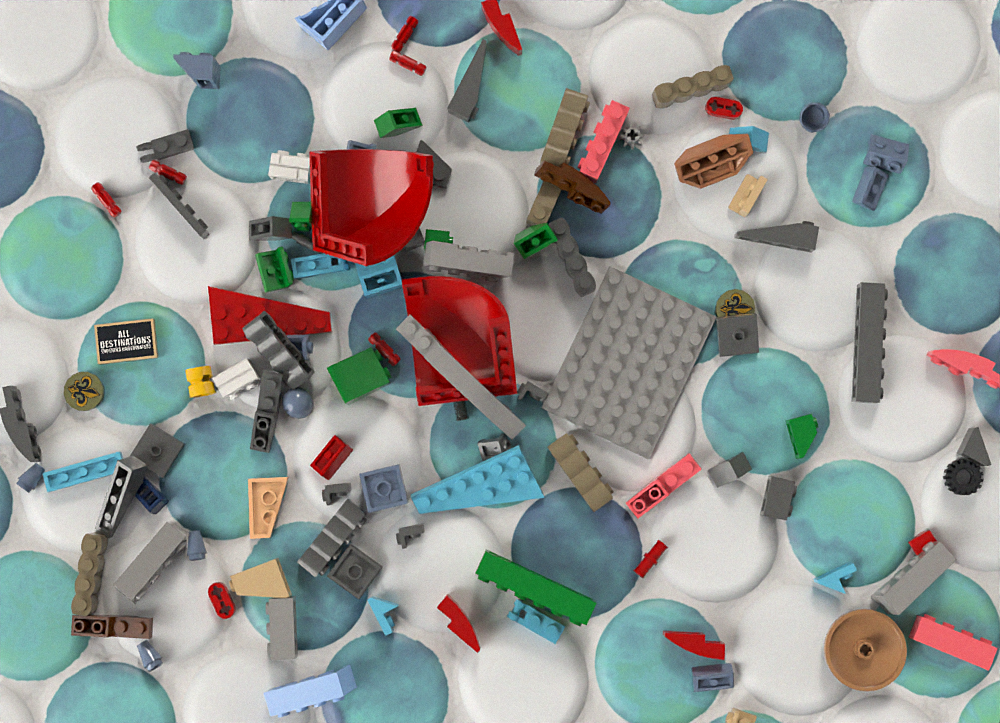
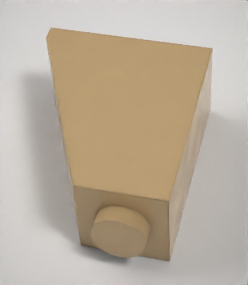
[229,558,292,598]

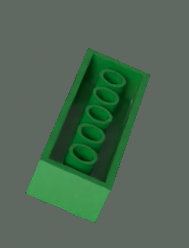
[475,549,597,627]

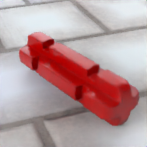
[391,16,418,52]
[389,50,427,76]
[149,160,187,185]
[91,182,121,217]
[368,332,401,366]

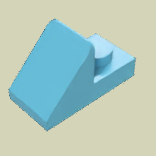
[813,562,857,594]
[367,596,399,636]

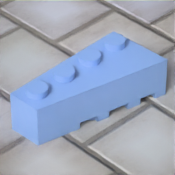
[264,664,357,718]

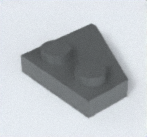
[416,140,452,188]

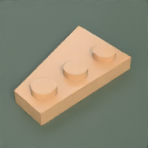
[248,477,289,539]

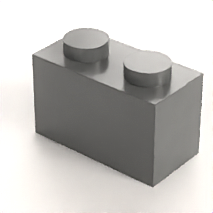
[760,476,797,521]

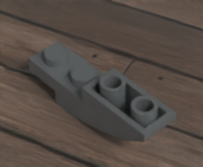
[250,370,284,453]
[0,386,42,462]

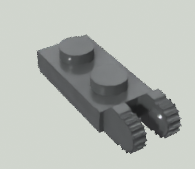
[136,129,195,163]

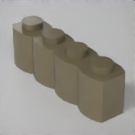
[652,65,734,108]
[540,88,590,167]
[547,433,614,512]
[71,533,108,616]

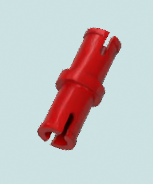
[633,540,668,578]

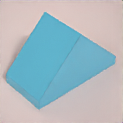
[729,126,769,153]

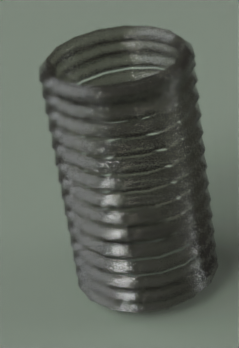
[453,401,469,421]

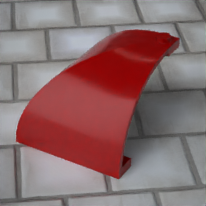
[309,149,434,266]
[402,276,517,406]

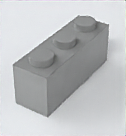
[266,596,298,660]

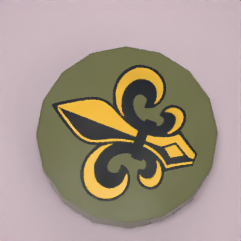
[715,289,755,317]
[64,372,105,411]

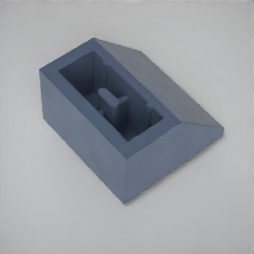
[173,52,221,89]

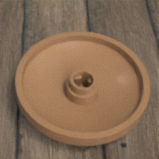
[824,609,907,691]

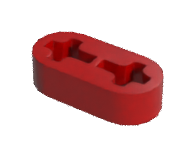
[705,97,743,120]
[208,582,236,619]

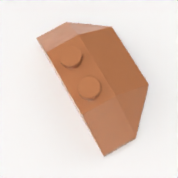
[674,134,753,189]

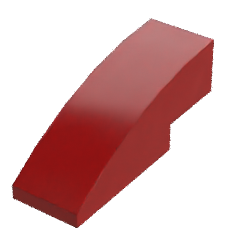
[481,0,522,56]
[437,594,481,653]
[663,631,725,660]

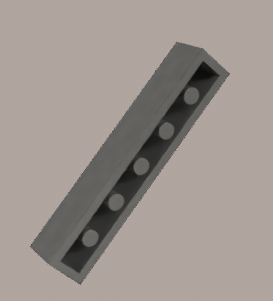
[852,282,888,403]

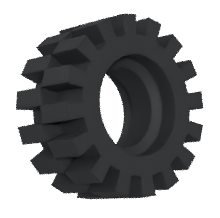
[943,459,984,495]

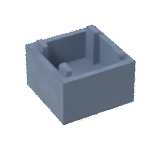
[359,464,409,513]

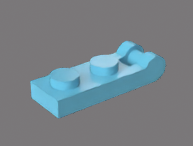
[291,253,349,279]
[507,599,565,644]

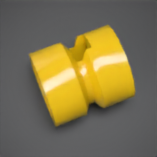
[185,366,216,398]

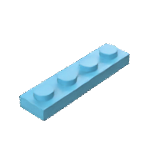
[42,452,123,492]

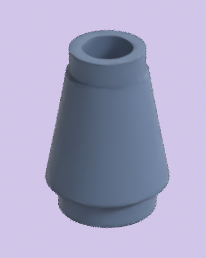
[16,463,45,493]
[187,531,207,561]
[137,640,163,672]

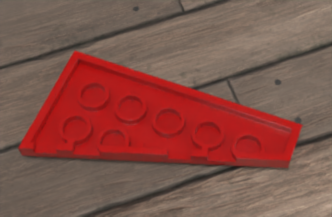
[208,286,332,345]

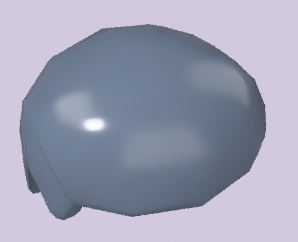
[799,102,830,133]
[282,387,314,419]

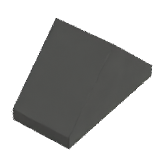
[957,427,992,466]
[708,452,752,488]

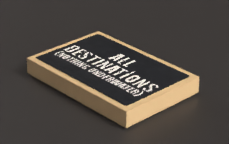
[94,318,158,365]

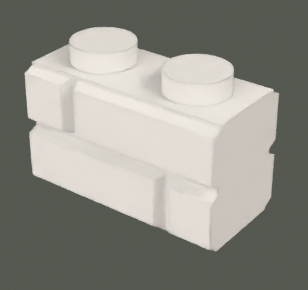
[268,150,310,184]
[212,358,261,401]

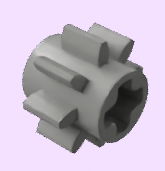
[620,124,645,150]

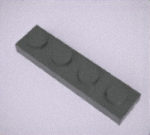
[149,172,209,239]

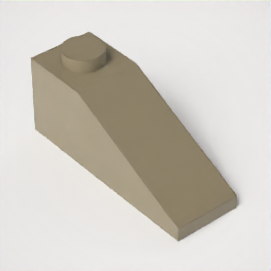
[526,181,562,225]

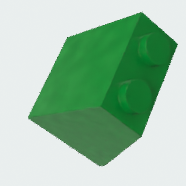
[327,347,392,405]

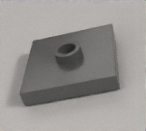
[716,313,759,357]
[130,423,185,478]
[327,544,383,600]

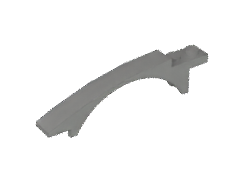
[396,314,526,440]

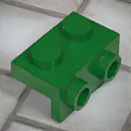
[255,246,294,293]

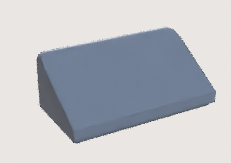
[852,167,888,211]
[691,663,734,692]

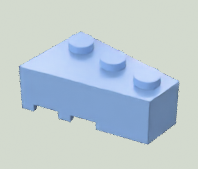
[295,0,367,50]

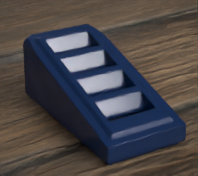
[135,476,169,515]

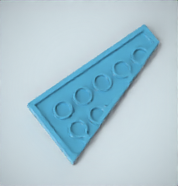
[411,445,544,514]

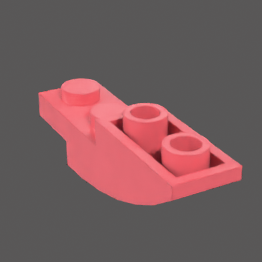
[927,349,1000,389]
[626,453,702,518]

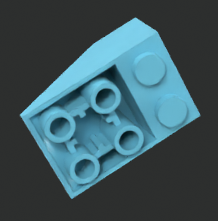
[355,255,403,299]

